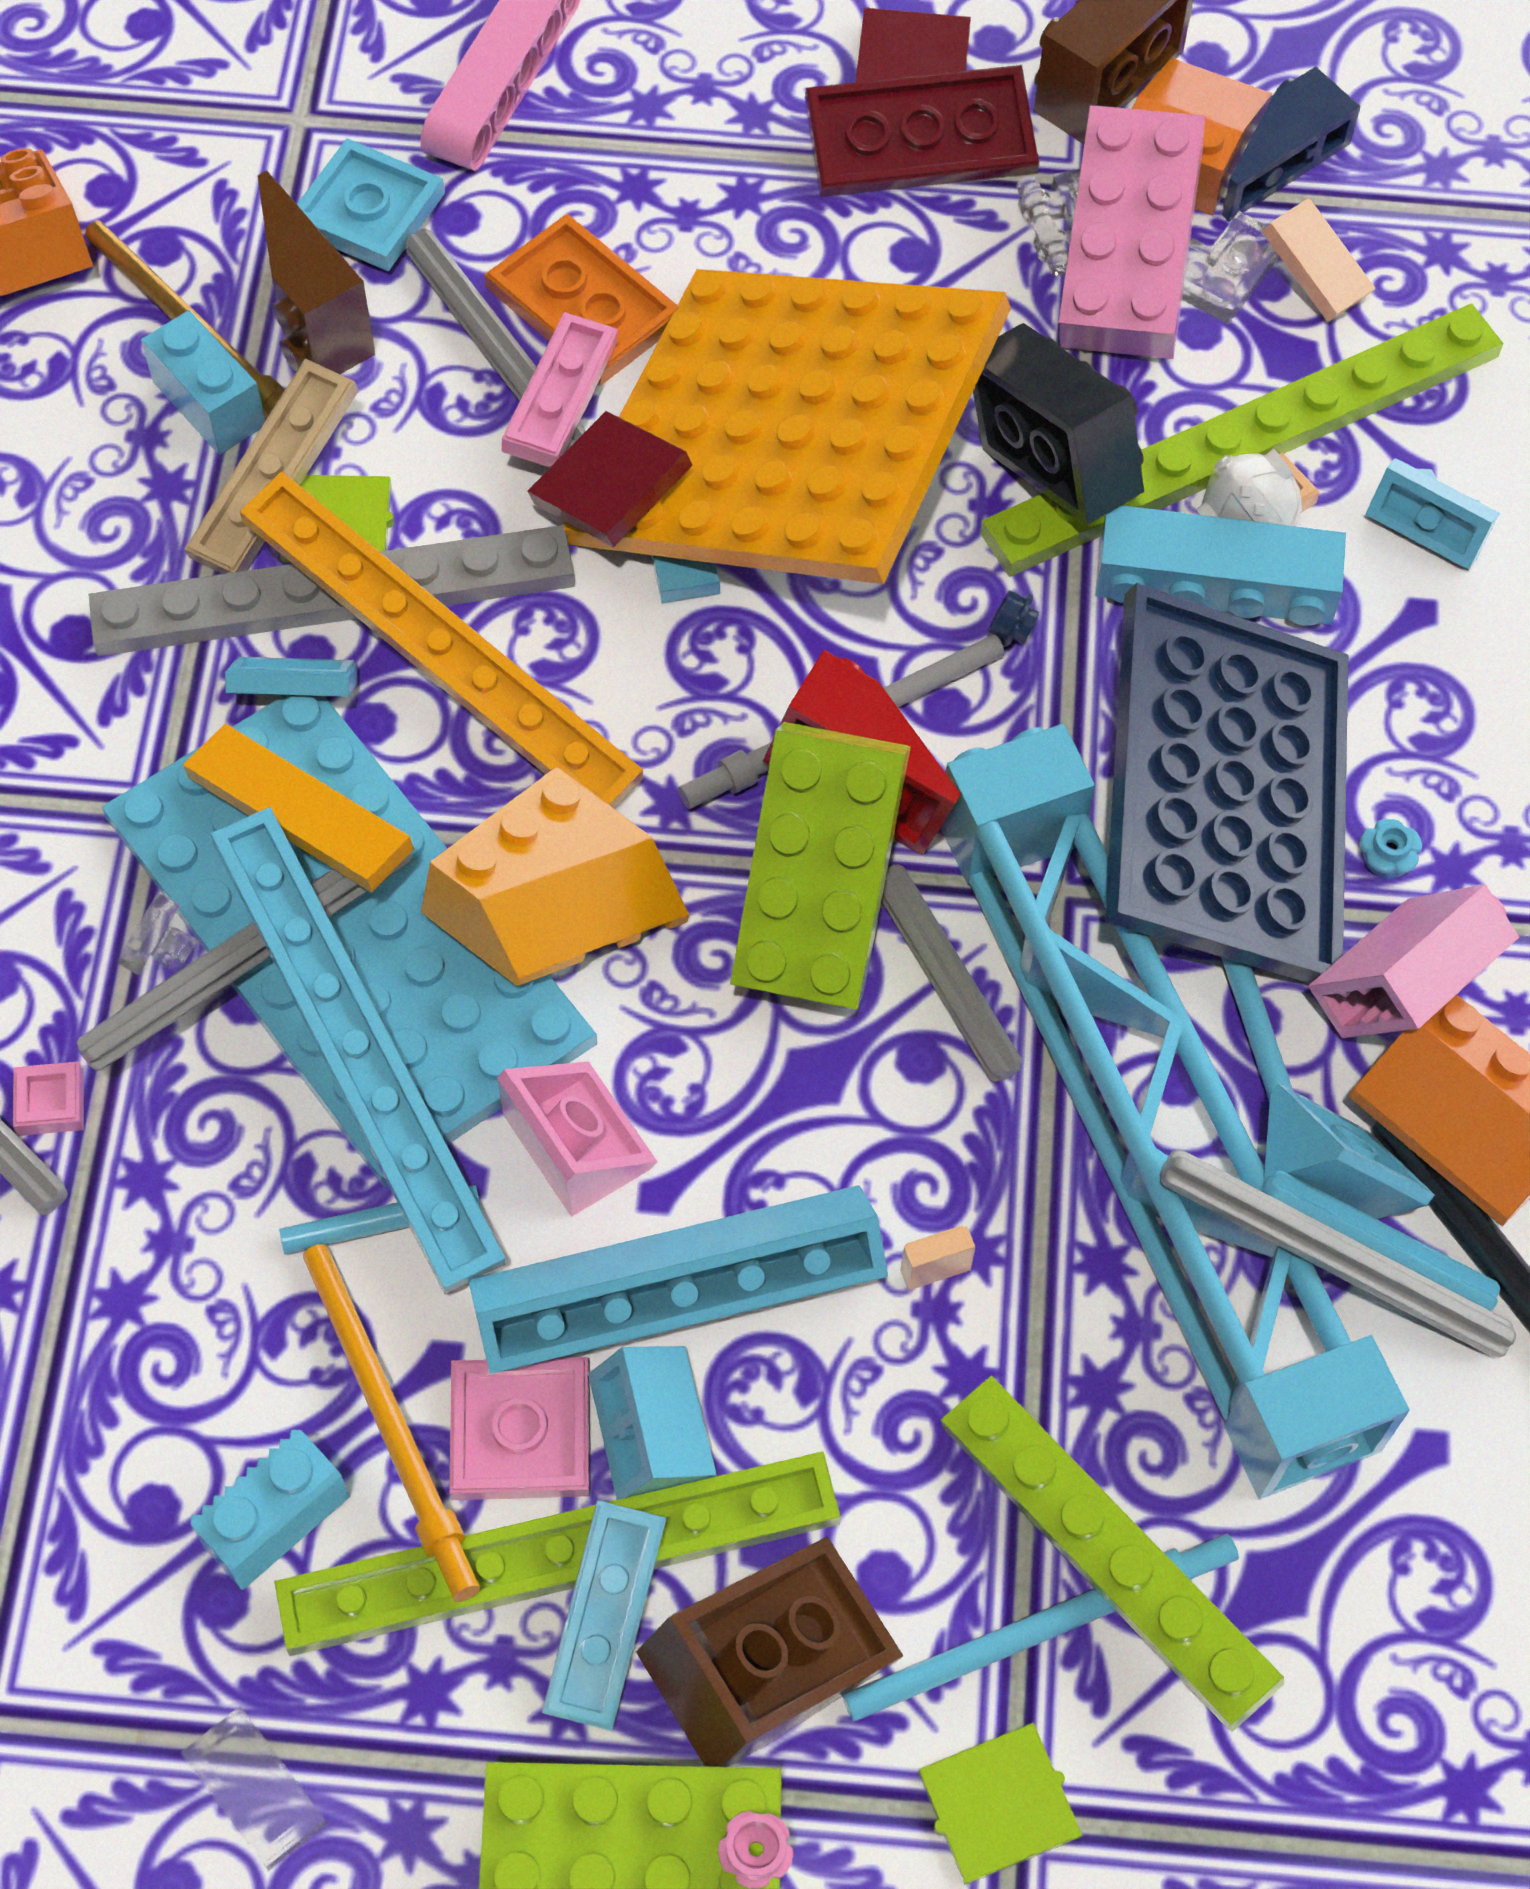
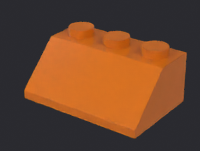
[1348,994,1530,1227]

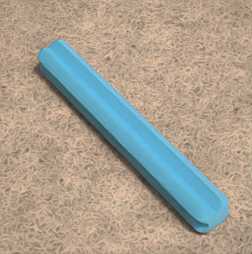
[1262,1170,1500,1311]

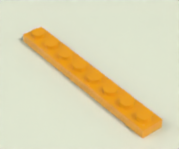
[240,471,643,809]

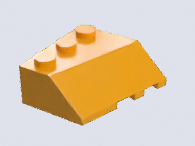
[421,767,689,986]

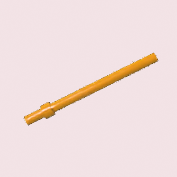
[302,1244,480,1602]

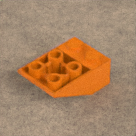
[0,148,93,296]

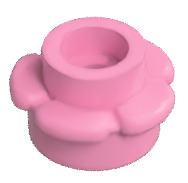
[718,1811,793,1889]

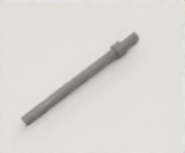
[678,635,1004,809]

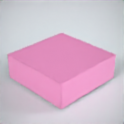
[13,1062,84,1136]

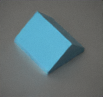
[1264,1083,1435,1219]

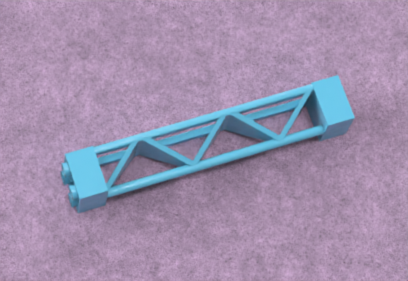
[940,723,1410,1500]

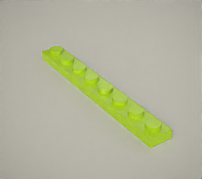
[274,1451,841,1656]

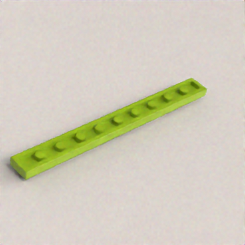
[980,303,1504,577]

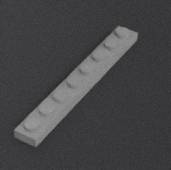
[88,525,575,657]

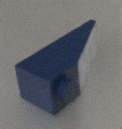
[1222,66,1361,222]

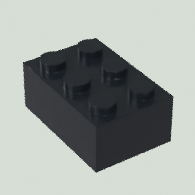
[973,323,1144,525]

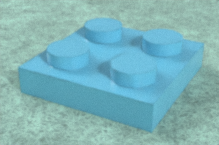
[297,138,445,271]

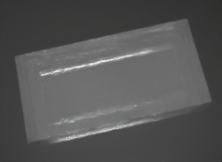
[181,1706,328,1872]

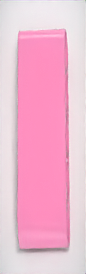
[421,0,581,171]

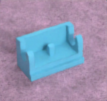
[588,1346,717,1500]

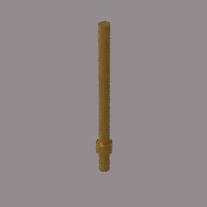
[85,220,285,417]

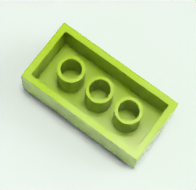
[730,722,911,1010]
[479,1762,781,1889]

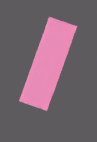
[501,312,618,467]

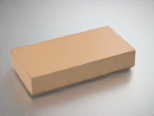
[1262,198,1376,322]

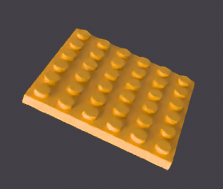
[562,269,1011,584]

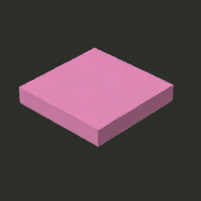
[449,1357,590,1500]

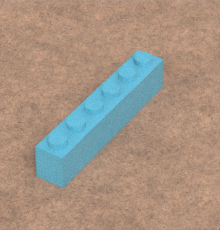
[468,1185,888,1374]

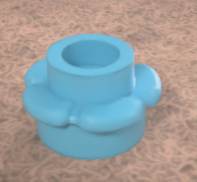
[1360,819,1422,879]

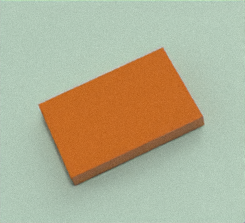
[484,213,679,386]

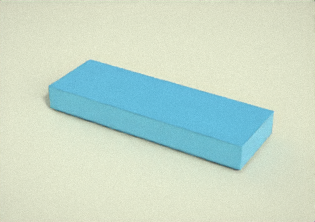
[542,1500,666,1731]

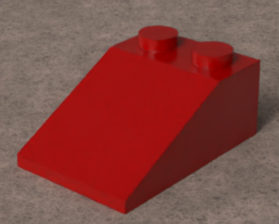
[762,649,961,855]

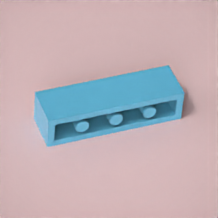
[1095,505,1346,625]

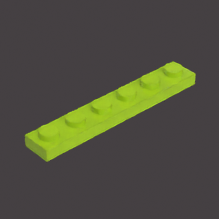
[941,1375,1284,1733]

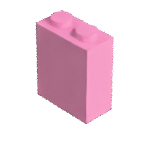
[1308,884,1519,1038]

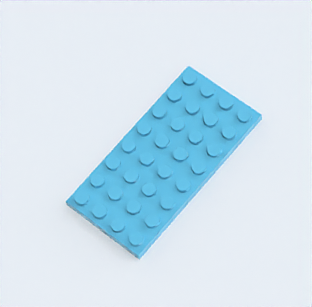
[102,695,597,1188]

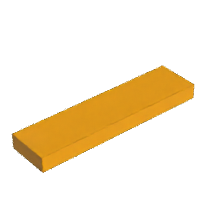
[183,723,414,893]

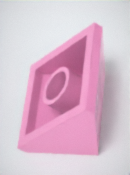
[497,1061,658,1217]

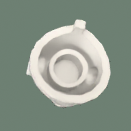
[1196,448,1302,526]

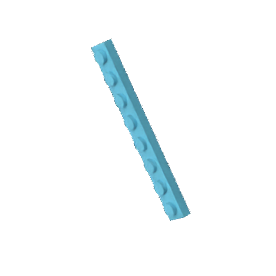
[211,807,505,1295]

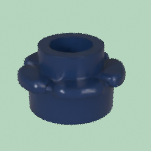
[988,590,1039,648]

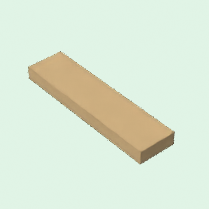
[184,359,359,574]

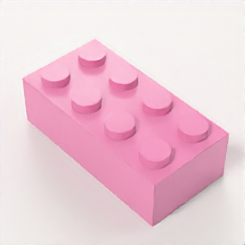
[1058,105,1205,359]

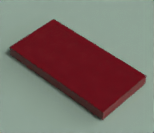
[804,65,1040,197]

